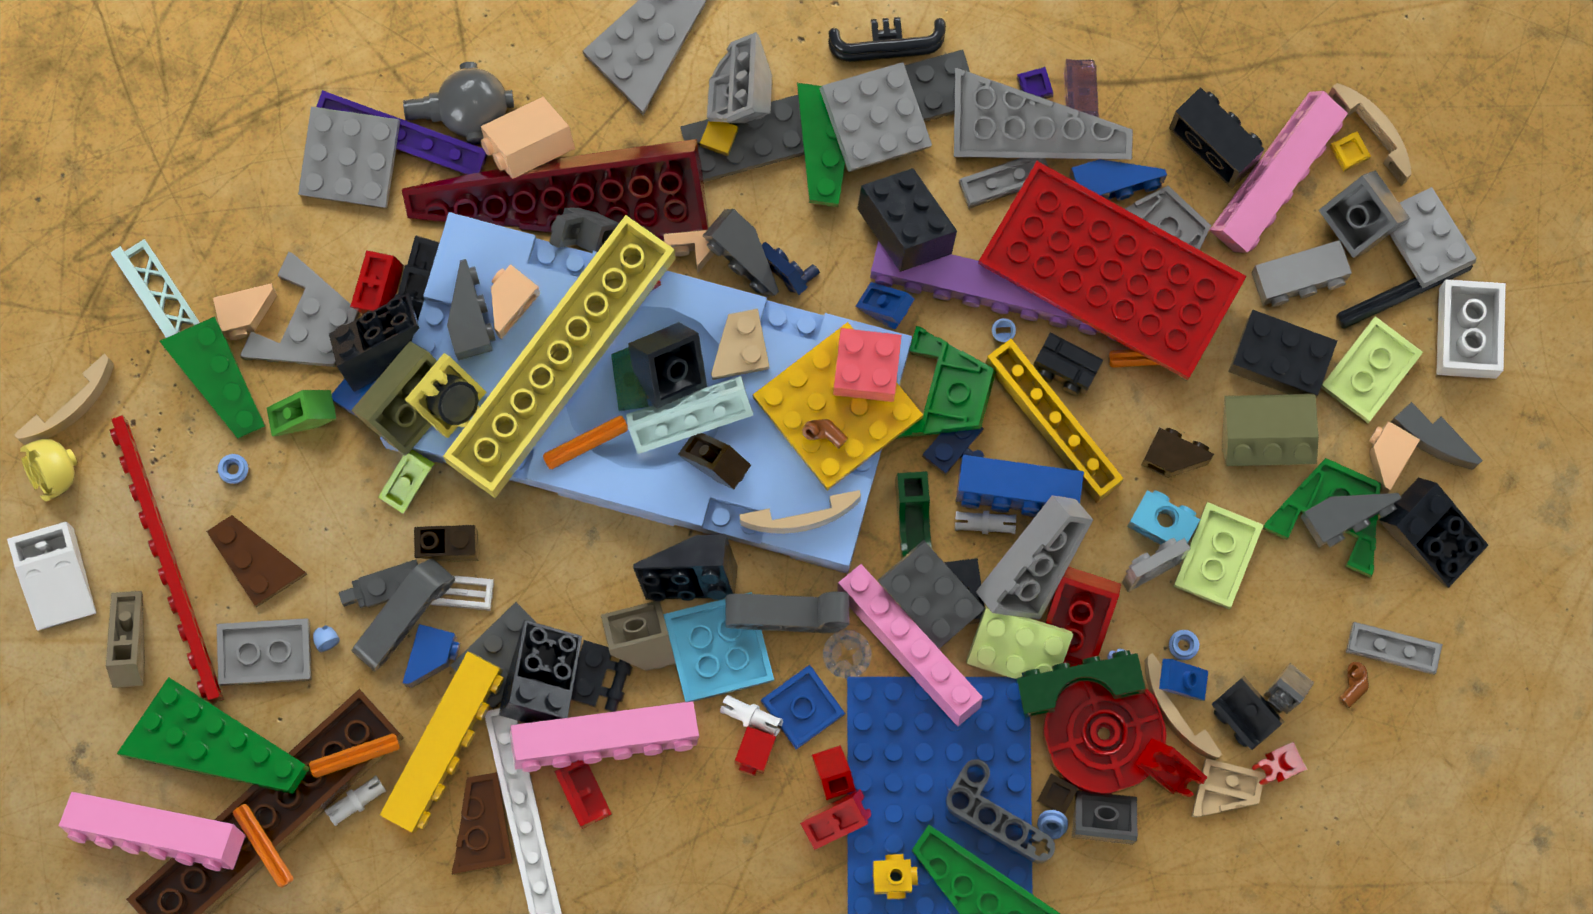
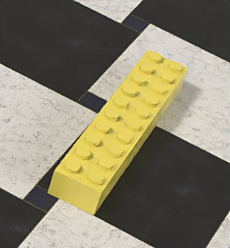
[443,215,676,498]

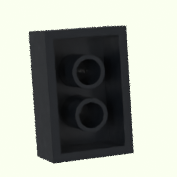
[1169,87,1264,189]
[857,168,957,272]
[1228,310,1337,398]

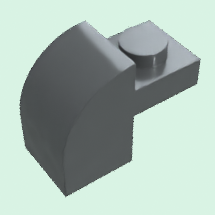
[549,207,619,253]

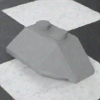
[707,32,772,123]

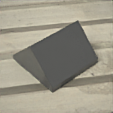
[1071,790,1138,845]

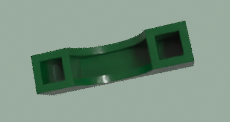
[895,471,932,559]
[1017,650,1146,718]

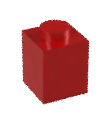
[735,726,776,776]
[812,745,856,800]

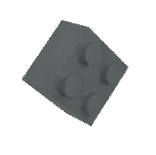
[1319,171,1410,258]

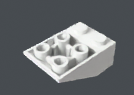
[7,522,97,631]

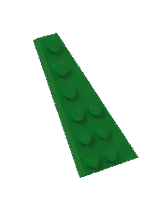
[117,677,310,794]
[911,825,1060,914]

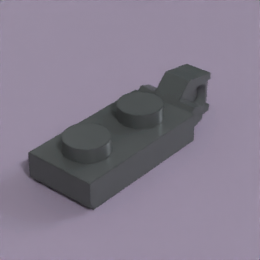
[339,559,418,608]

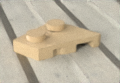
[711,309,769,380]
[1192,758,1266,817]

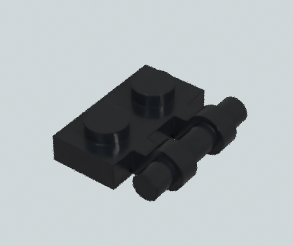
[571,640,633,712]

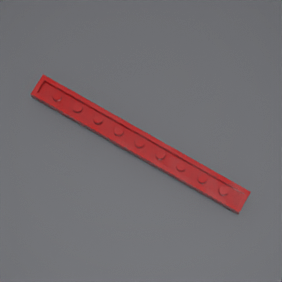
[110,415,224,704]

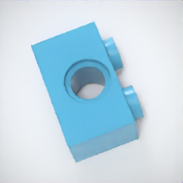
[1127,490,1201,545]

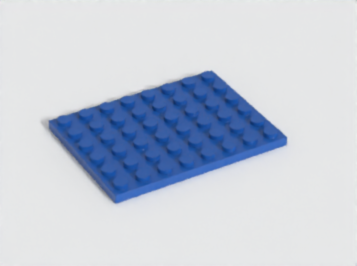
[847,677,1033,914]

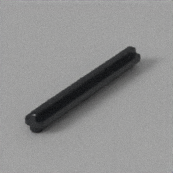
[1336,265,1473,329]

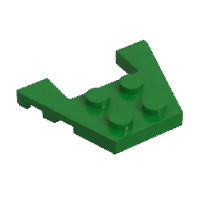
[896,326,996,439]
[1262,458,1381,577]

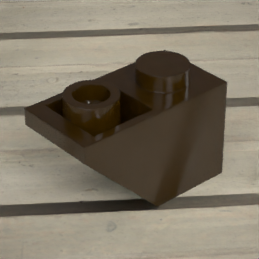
[1141,427,1214,478]
[414,525,479,562]

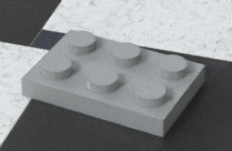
[1390,187,1477,288]
[1122,538,1191,592]
[216,618,312,686]

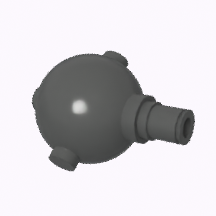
[403,62,514,145]

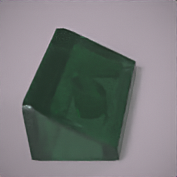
[611,347,649,411]

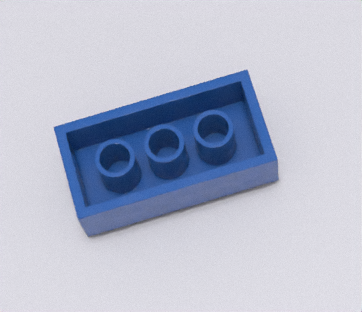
[955,455,1084,517]

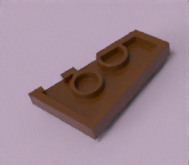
[206,515,307,608]
[452,772,513,875]

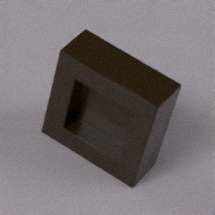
[1037,774,1078,815]

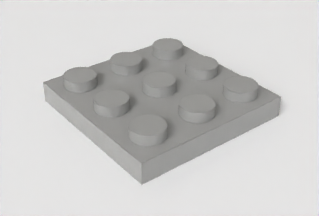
[819,62,932,172]
[298,106,400,208]

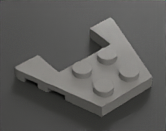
[1124,186,1211,250]
[240,252,360,367]

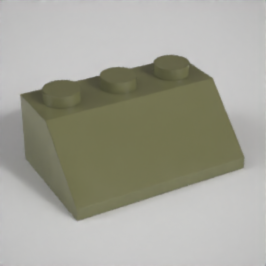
[351,341,437,456]
[1222,394,1319,466]

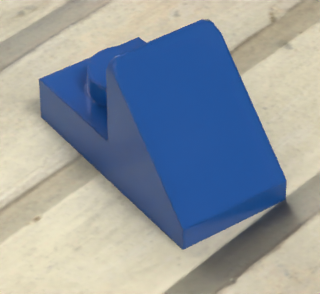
[856,282,915,330]

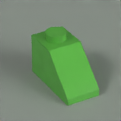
[267,390,336,436]

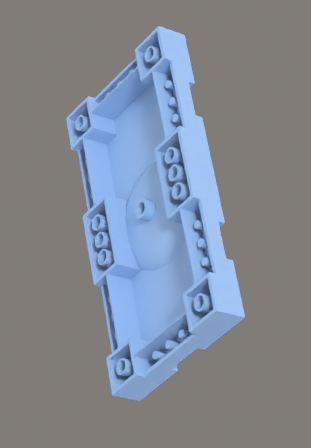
[380,212,912,574]

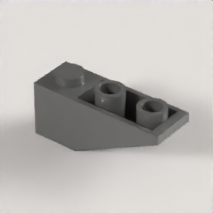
[703,209,779,296]
[447,259,496,361]
[1301,493,1401,548]
[1264,663,1314,714]

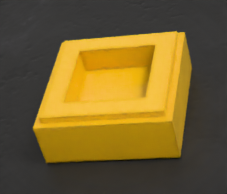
[700,121,738,156]
[1330,131,1371,172]

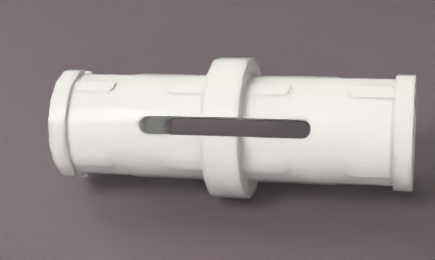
[955,511,1016,534]
[720,695,783,736]
[325,775,387,826]

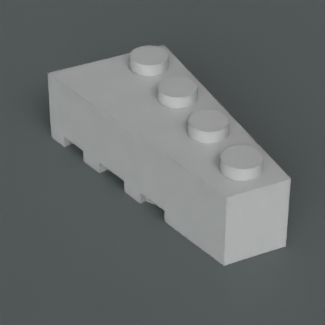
[976,495,1093,619]

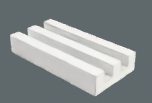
[430,576,494,611]

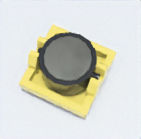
[405,353,486,438]

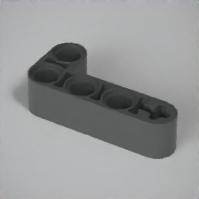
[352,558,456,672]
[725,592,850,633]
[945,759,1055,864]

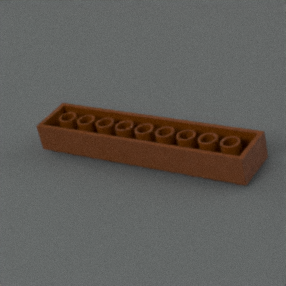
[126,689,404,914]

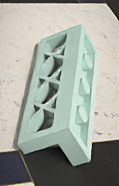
[111,239,200,338]
[626,376,753,454]

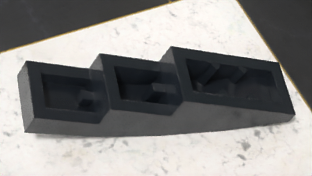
[394,235,440,344]

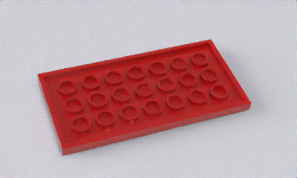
[978,161,1247,380]

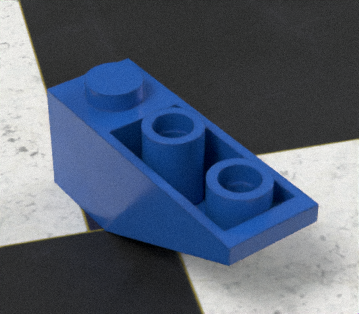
[1069,159,1167,201]

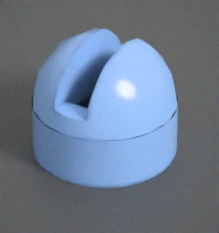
[991,318,1016,342]
[313,625,340,652]

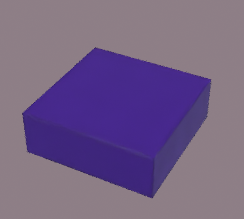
[1017,67,1054,99]

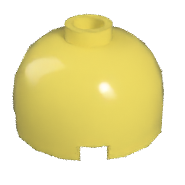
[20,439,77,502]

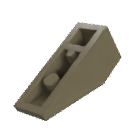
[106,591,145,688]

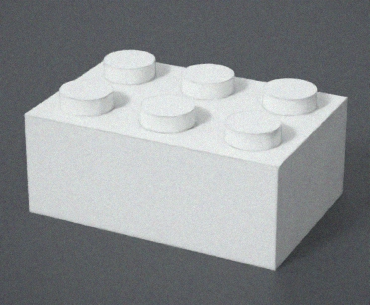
[1436,280,1506,379]

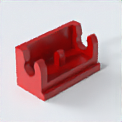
[350,250,404,315]
[1135,738,1208,797]
[554,760,612,829]
[800,789,871,850]

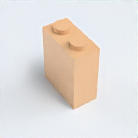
[480,97,575,179]

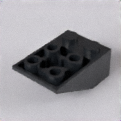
[329,293,419,392]
[1379,477,1488,588]
[633,534,738,601]
[499,620,582,723]

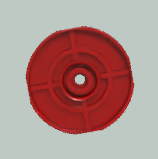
[1043,681,1166,795]

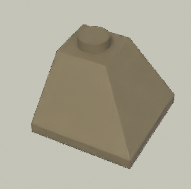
[601,601,675,671]

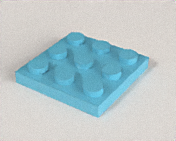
[663,592,774,702]

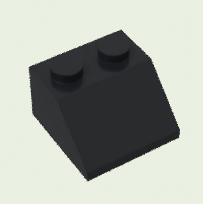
[628,322,707,408]

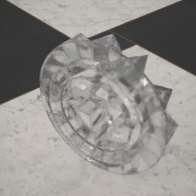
[823,630,872,679]

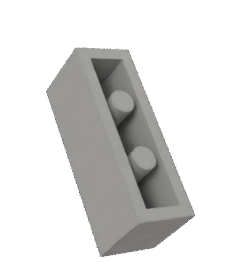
[1252,240,1352,307]

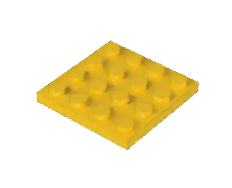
[752,322,923,491]

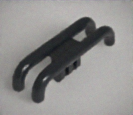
[828,17,946,62]

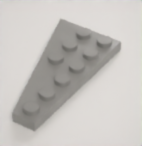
[583,0,707,115]
[954,68,1133,160]

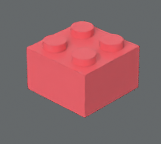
[833,328,902,402]

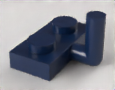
[762,241,820,295]
[922,427,984,475]

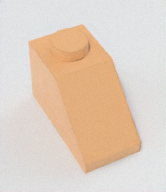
[491,264,540,339]
[213,283,277,340]
[1369,421,1420,494]

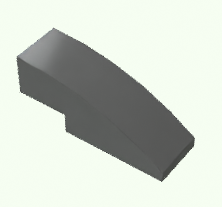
[1391,402,1483,470]

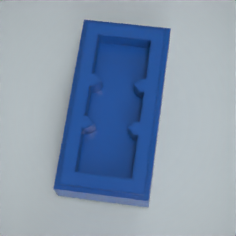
[1159,659,1208,701]

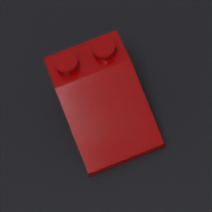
[1045,566,1122,667]

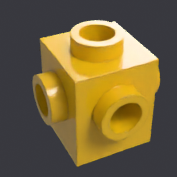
[873,854,918,899]

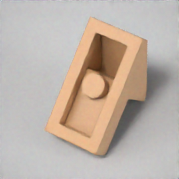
[664,230,715,273]

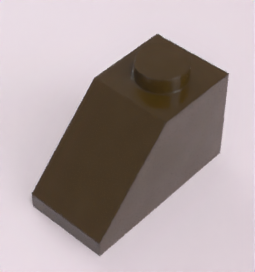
[678,433,751,490]

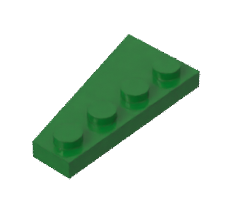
[797,82,845,207]
[159,316,266,439]

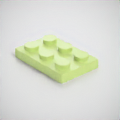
[1321,316,1423,423]
[1173,502,1263,609]
[966,605,1073,679]

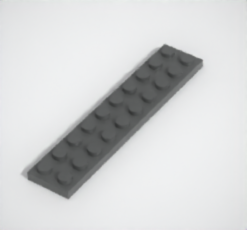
[680,49,970,182]

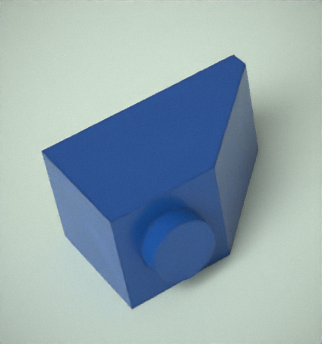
[403,624,460,688]

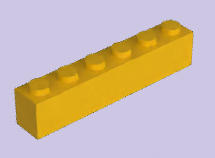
[985,338,1124,503]
[380,651,504,833]

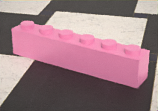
[1209,91,1348,253]
[838,564,983,726]
[510,701,699,772]
[59,792,245,871]

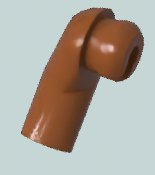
[802,419,849,449]
[1339,662,1369,708]

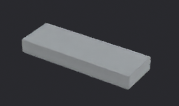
[959,158,1048,209]
[1346,622,1443,675]

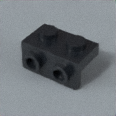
[1212,676,1284,750]

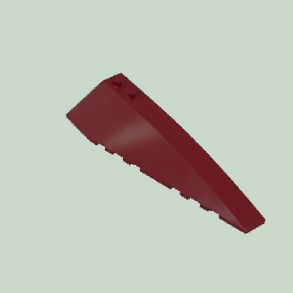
[402,139,709,241]

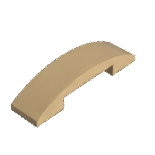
[1328,83,1411,186]
[14,353,114,445]
[739,490,861,534]
[1144,653,1223,760]

